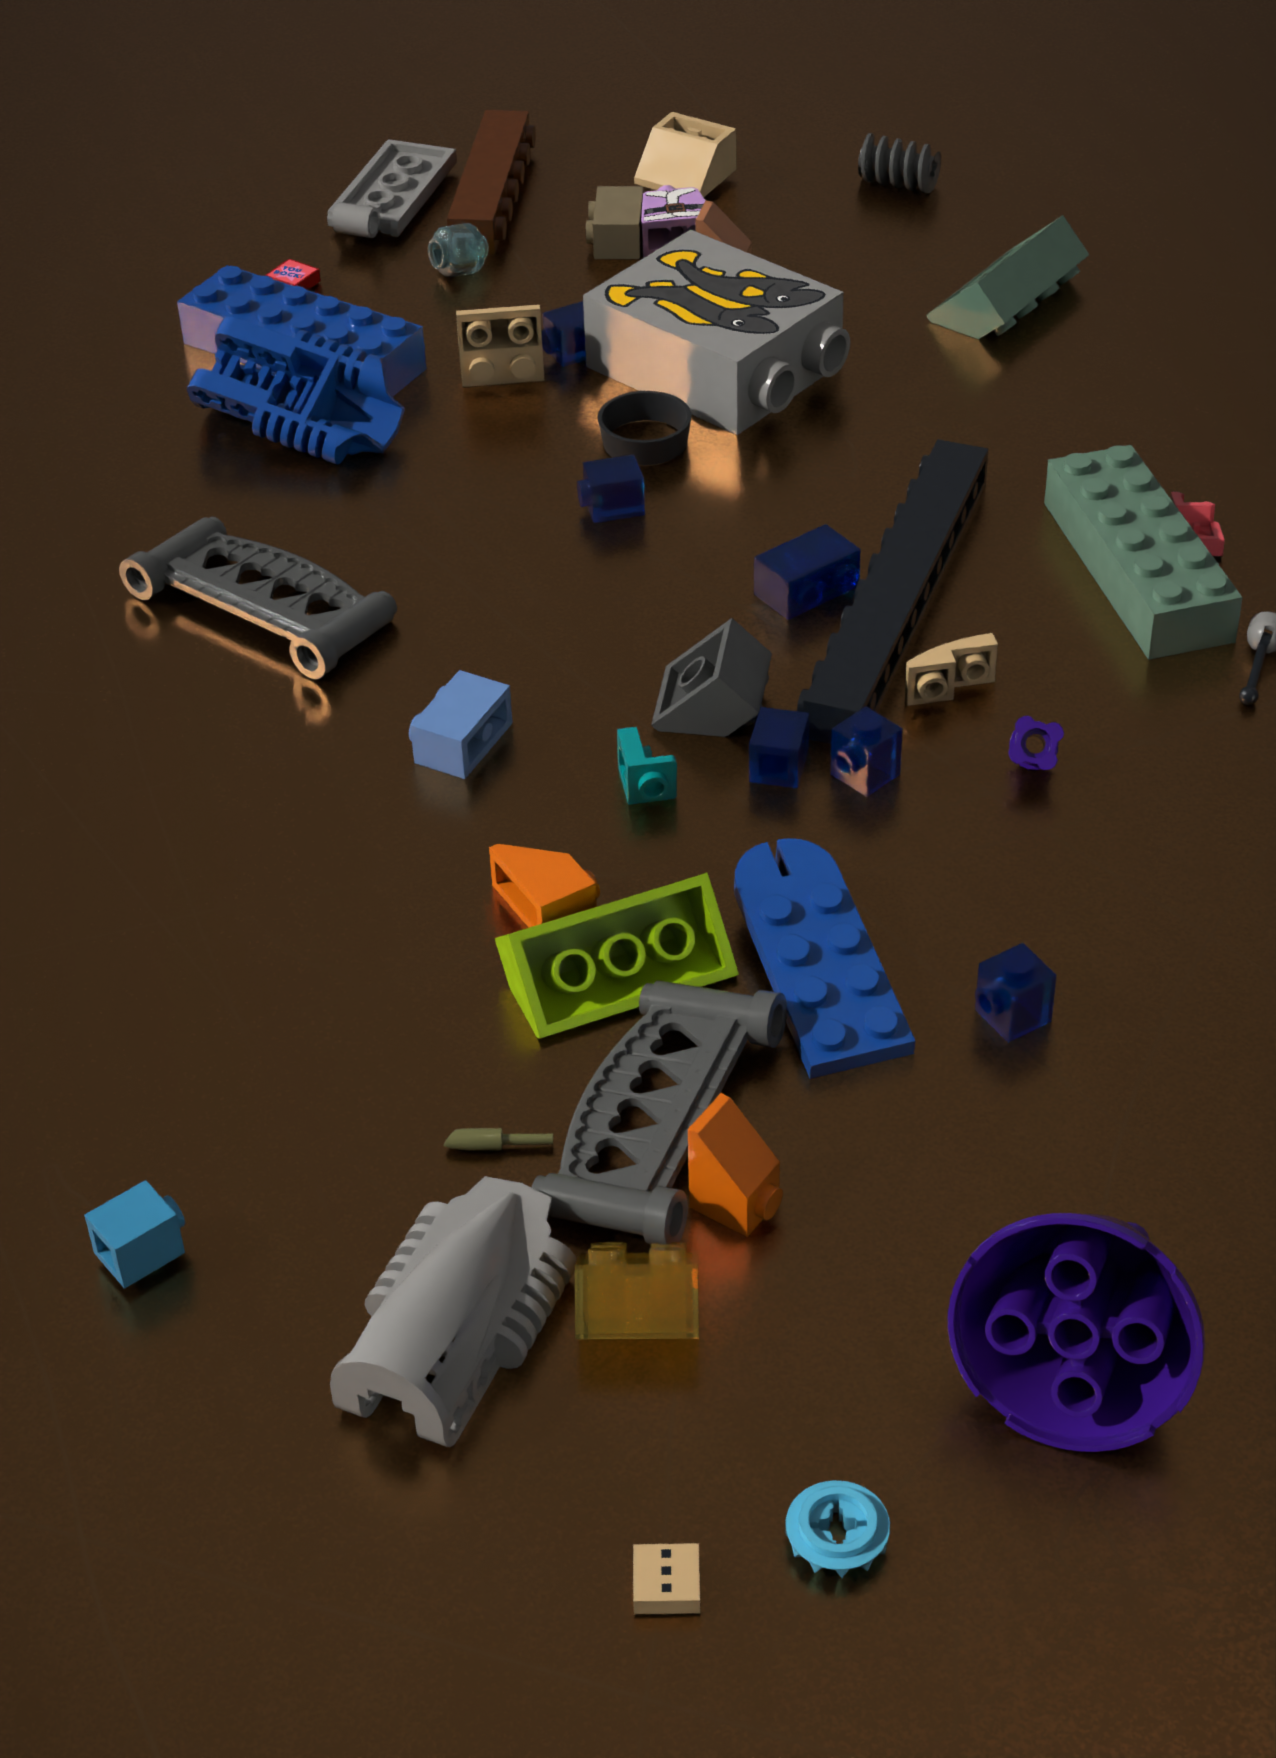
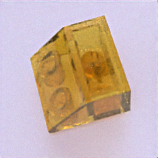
[575,1242,699,1339]

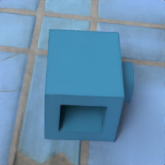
[84,1180,185,1288]

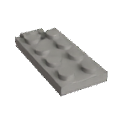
[327,139,457,238]

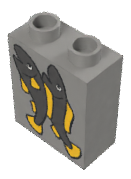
[583,229,850,435]

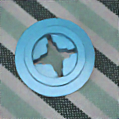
[786,1480,890,1578]

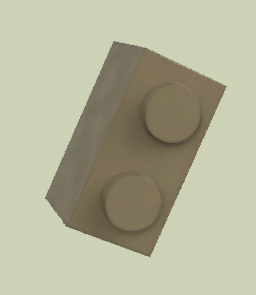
[586,186,643,259]

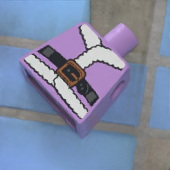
[641,185,706,257]

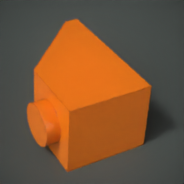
[489,844,600,928]
[688,1093,783,1237]

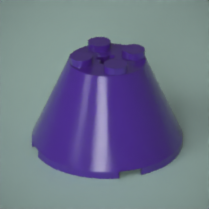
[948,1213,1205,1452]

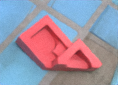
[1170,492,1225,556]

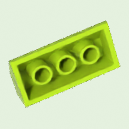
[494,873,739,1039]

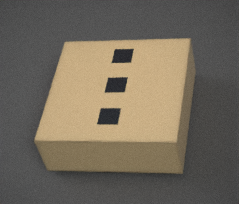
[633,1543,700,1614]

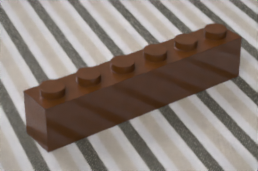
[447,110,536,255]

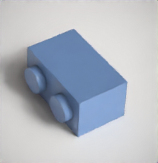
[409,670,513,779]

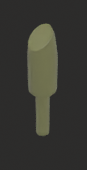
[444,1128,553,1151]

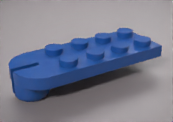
[734,838,916,1079]

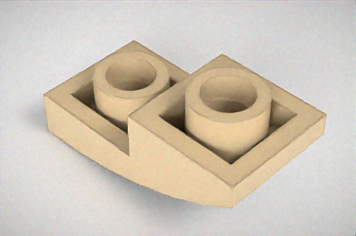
[905,633,998,706]

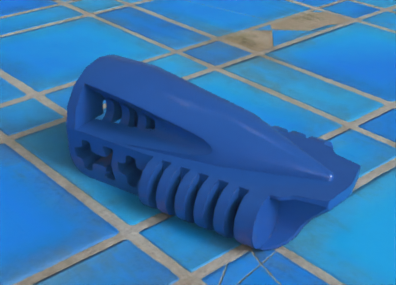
[187,316,405,465]

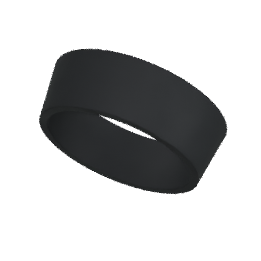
[598,391,692,465]

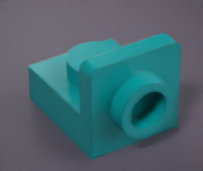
[617,727,677,805]

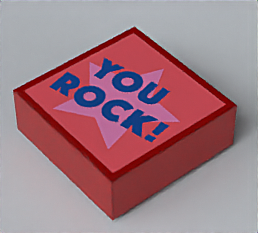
[264,258,321,290]

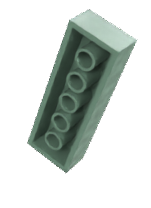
[1044,445,1243,660]

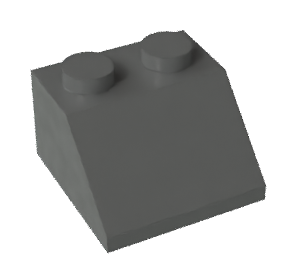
[651,618,772,737]

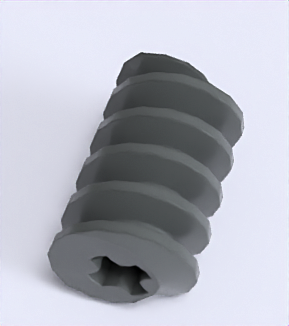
[858,133,942,194]

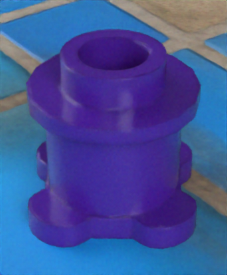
[1008,716,1064,771]

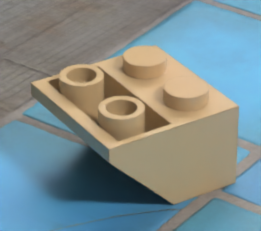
[634,112,736,197]
[456,305,544,387]

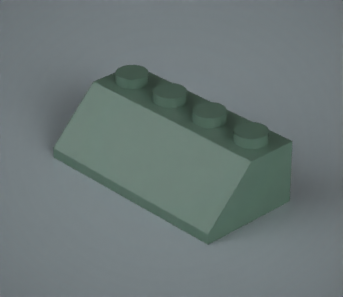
[926,215,1089,340]

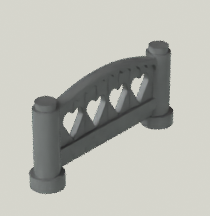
[119,517,397,679]
[531,981,787,1249]

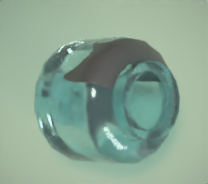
[428,223,488,277]

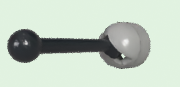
[1239,612,1276,705]

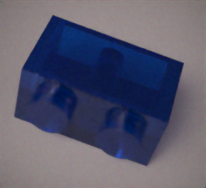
[754,524,861,620]

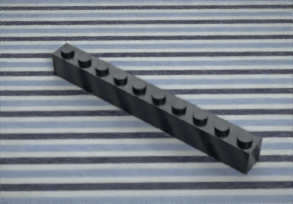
[797,439,989,750]

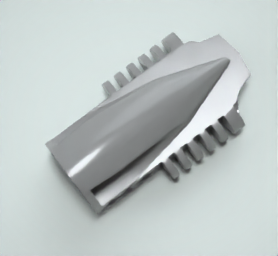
[330,1176,578,1447]

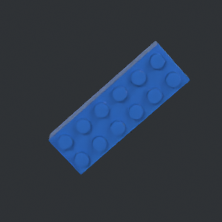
[177,265,427,397]

